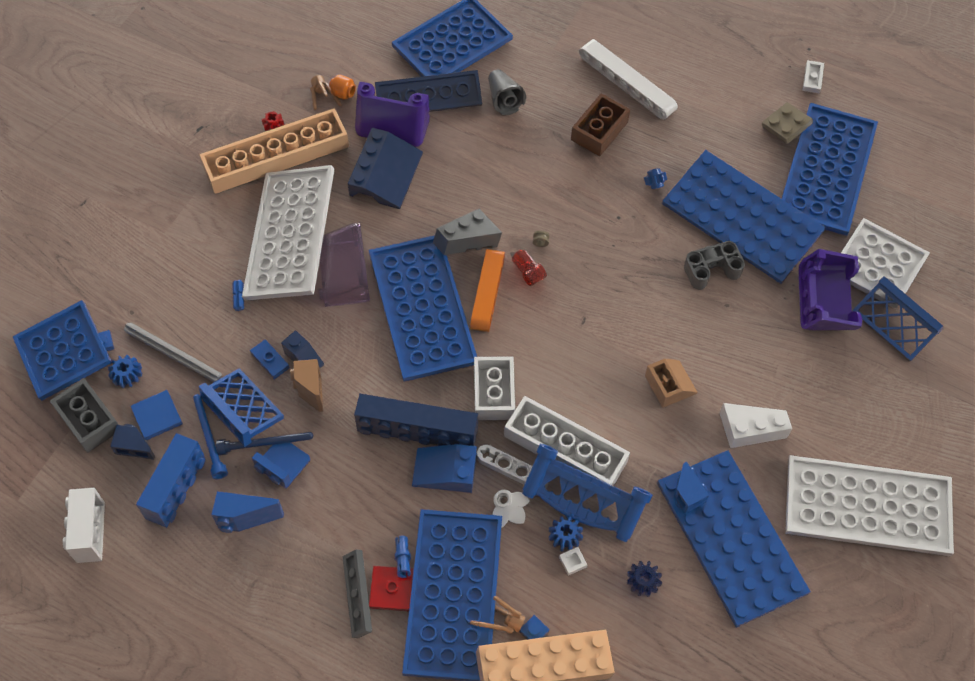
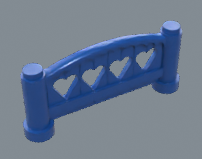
[522,443,653,542]

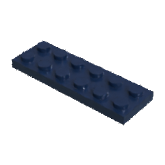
[375,70,483,112]

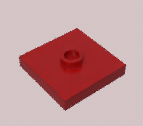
[369,566,414,611]

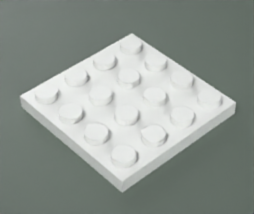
[841,218,930,309]

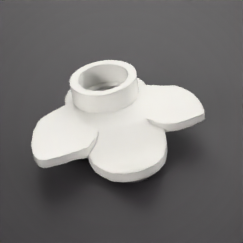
[493,490,530,527]

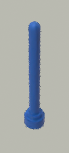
[193,394,228,480]

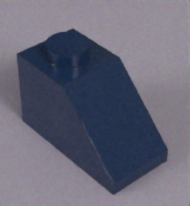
[281,330,324,369]
[110,424,155,460]

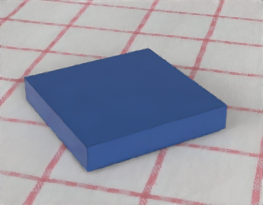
[131,390,183,440]

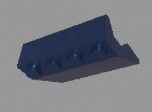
[348,128,423,209]

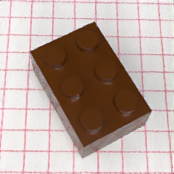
[571,93,631,157]

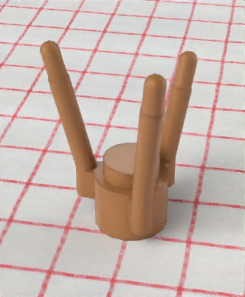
[310,75,342,110]
[470,596,525,634]

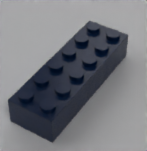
[354,393,478,446]

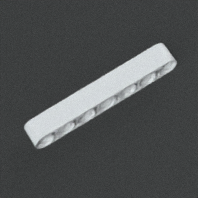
[579,39,678,120]

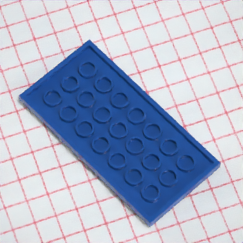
[781,103,878,236]
[662,149,825,284]
[369,235,477,382]
[657,450,811,628]
[402,509,502,681]

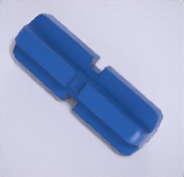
[232,280,244,311]

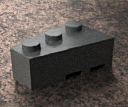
[433,208,502,255]

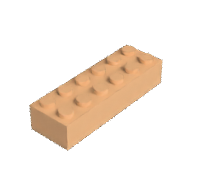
[476,630,615,681]

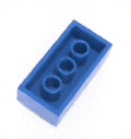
[136,433,205,528]

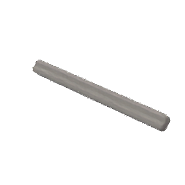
[124,323,222,382]

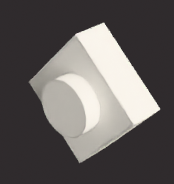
[559,547,587,576]

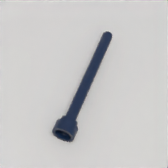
[216,432,314,456]

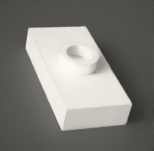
[802,60,824,94]

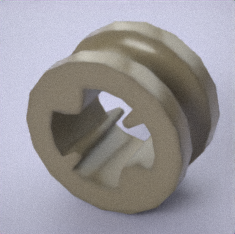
[533,231,549,247]

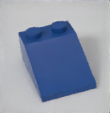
[412,444,477,493]
[212,491,284,533]

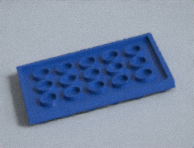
[392,0,513,77]

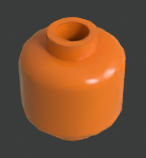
[329,74,356,100]

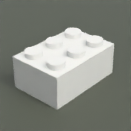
[474,357,515,420]
[63,488,105,563]

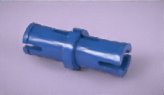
[395,536,411,578]

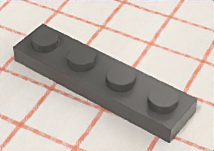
[342,549,372,638]

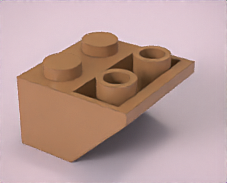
[645,359,698,408]

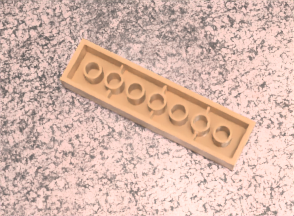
[200,108,349,194]

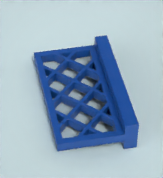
[852,276,943,361]
[199,368,284,447]

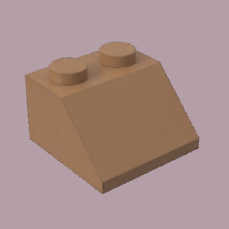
[290,359,323,412]

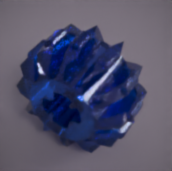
[627,560,662,597]

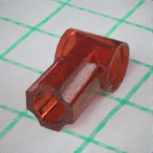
[512,250,547,286]

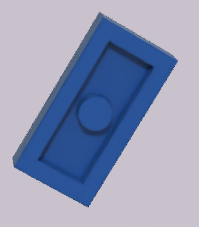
[250,339,290,380]

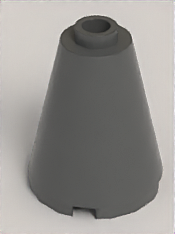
[488,69,527,115]

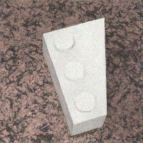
[720,403,792,448]

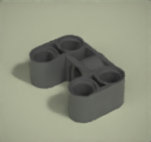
[684,241,745,290]

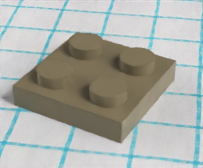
[762,102,813,144]

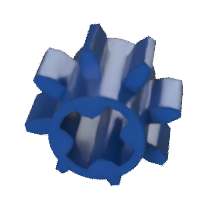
[644,168,667,189]

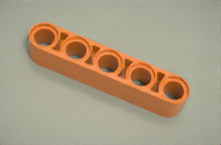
[470,249,505,332]

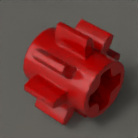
[262,111,284,131]

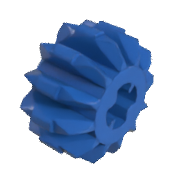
[108,355,142,389]
[548,516,583,552]

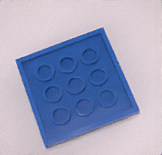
[13,300,112,401]

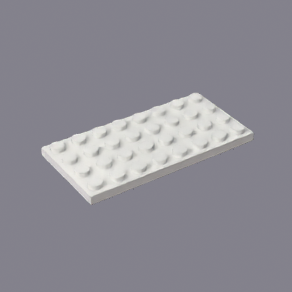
[242,165,334,301]
[785,455,954,556]

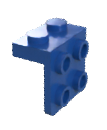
[252,442,310,489]

